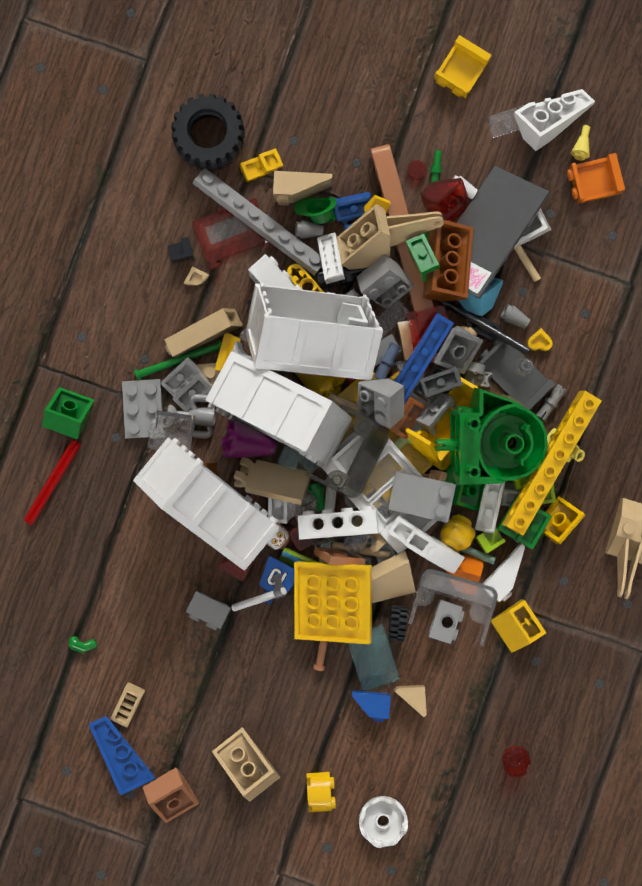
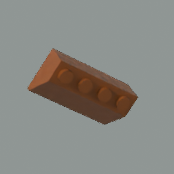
[423,220,474,302]

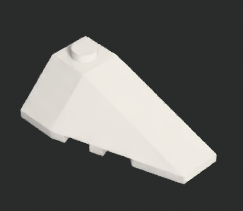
[514,89,595,151]

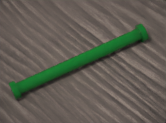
[134,339,222,380]

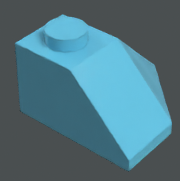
[458,277,503,316]

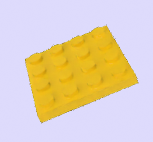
[294,561,372,644]

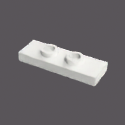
[317,232,345,284]

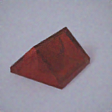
[218,555,258,582]

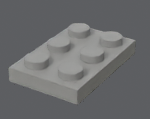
[122,379,164,439]

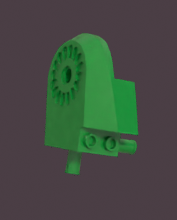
[434,388,548,485]

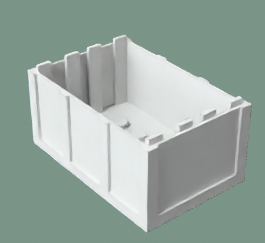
[246,282,383,380]
[205,351,353,467]
[133,437,280,571]

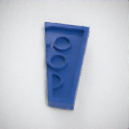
[88,716,156,795]

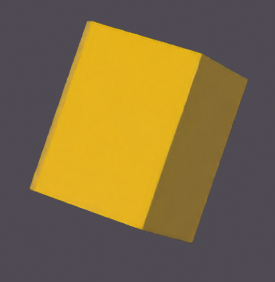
[543,496,585,544]

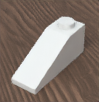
[481,544,525,602]

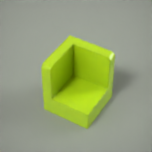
[475,527,506,554]

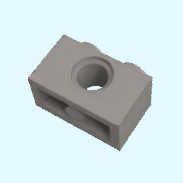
[427,599,464,644]

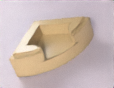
[184,266,210,286]

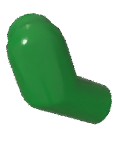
[68,636,98,653]

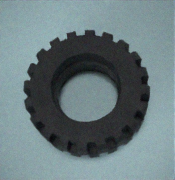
[171,93,245,171]

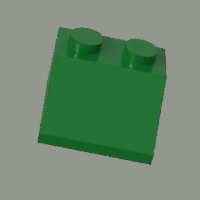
[42,387,95,440]
[446,464,484,511]

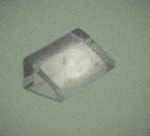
[487,105,524,138]

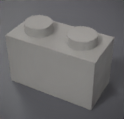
[186,590,232,630]

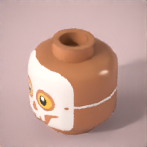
[266,522,290,550]

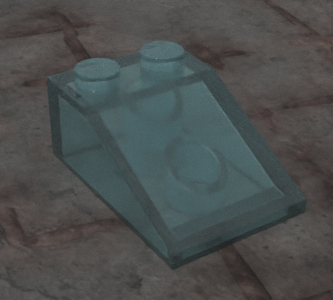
[348,624,400,691]

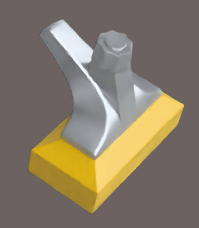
[214,333,253,372]

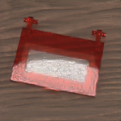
[193,198,274,269]

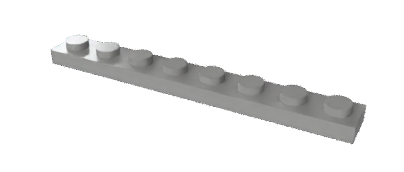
[192,168,322,276]

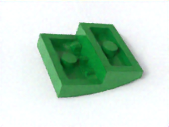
[497,496,552,550]

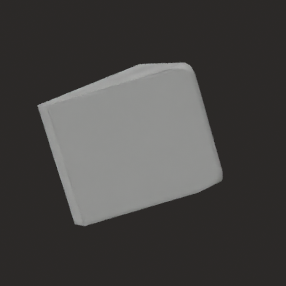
[501,482,522,507]

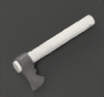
[232,573,287,612]

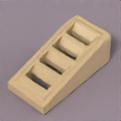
[110,682,145,728]

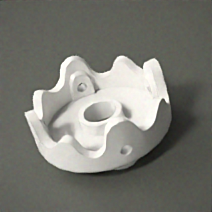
[359,796,408,848]

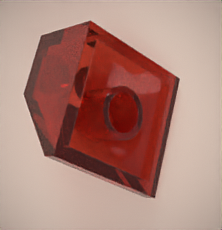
[420,178,470,222]

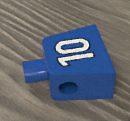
[259,555,294,604]

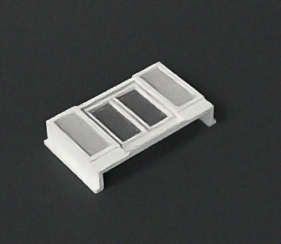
[321,419,437,554]

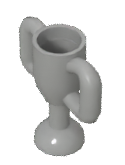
[167,394,216,439]

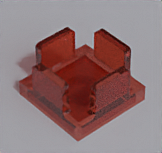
[406,305,450,350]

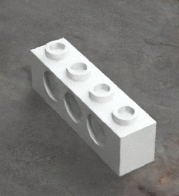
[298,506,379,540]

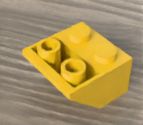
[490,599,546,653]

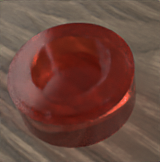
[407,160,426,180]

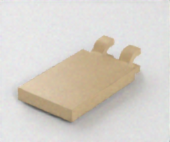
[234,457,312,505]

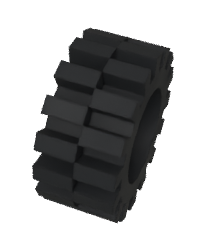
[388,605,408,642]

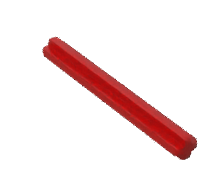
[24,440,81,525]

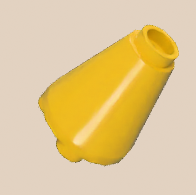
[295,372,346,399]

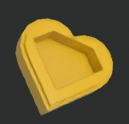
[527,328,553,352]

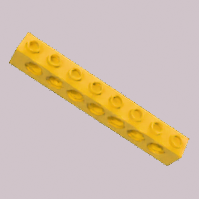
[502,391,602,535]

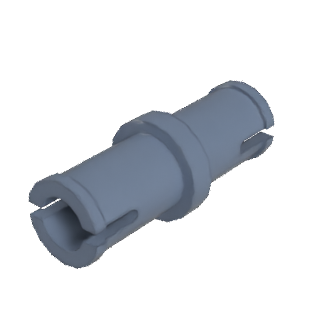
[373,342,402,379]

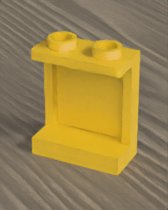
[434,35,491,98]

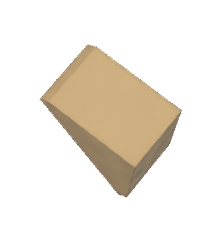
[394,685,427,717]

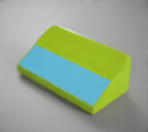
[280,547,317,567]

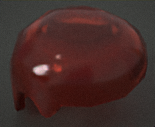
[501,745,531,778]

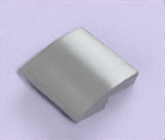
[160,357,212,412]

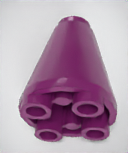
[221,420,276,458]

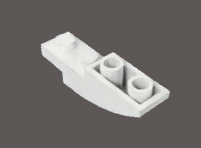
[388,515,465,574]

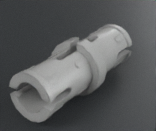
[535,384,567,422]

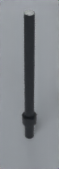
[434,300,531,356]

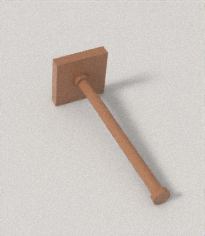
[313,547,366,671]

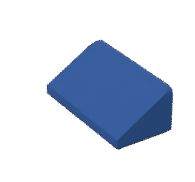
[334,192,371,222]

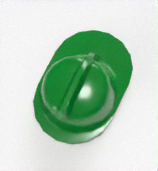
[293,197,337,224]

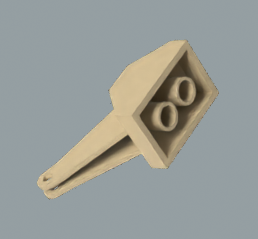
[337,204,444,270]
[605,498,642,599]

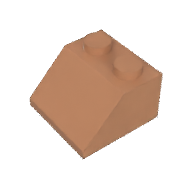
[143,768,199,823]

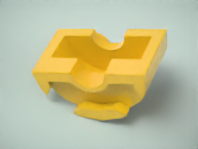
[307,772,336,812]

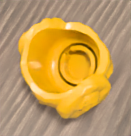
[440,514,475,553]

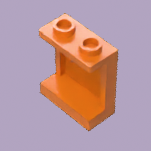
[567,153,625,204]

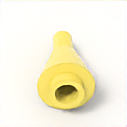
[571,125,590,161]

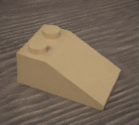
[273,171,332,206]
[212,727,280,802]

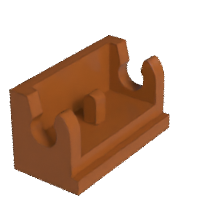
[388,396,426,440]

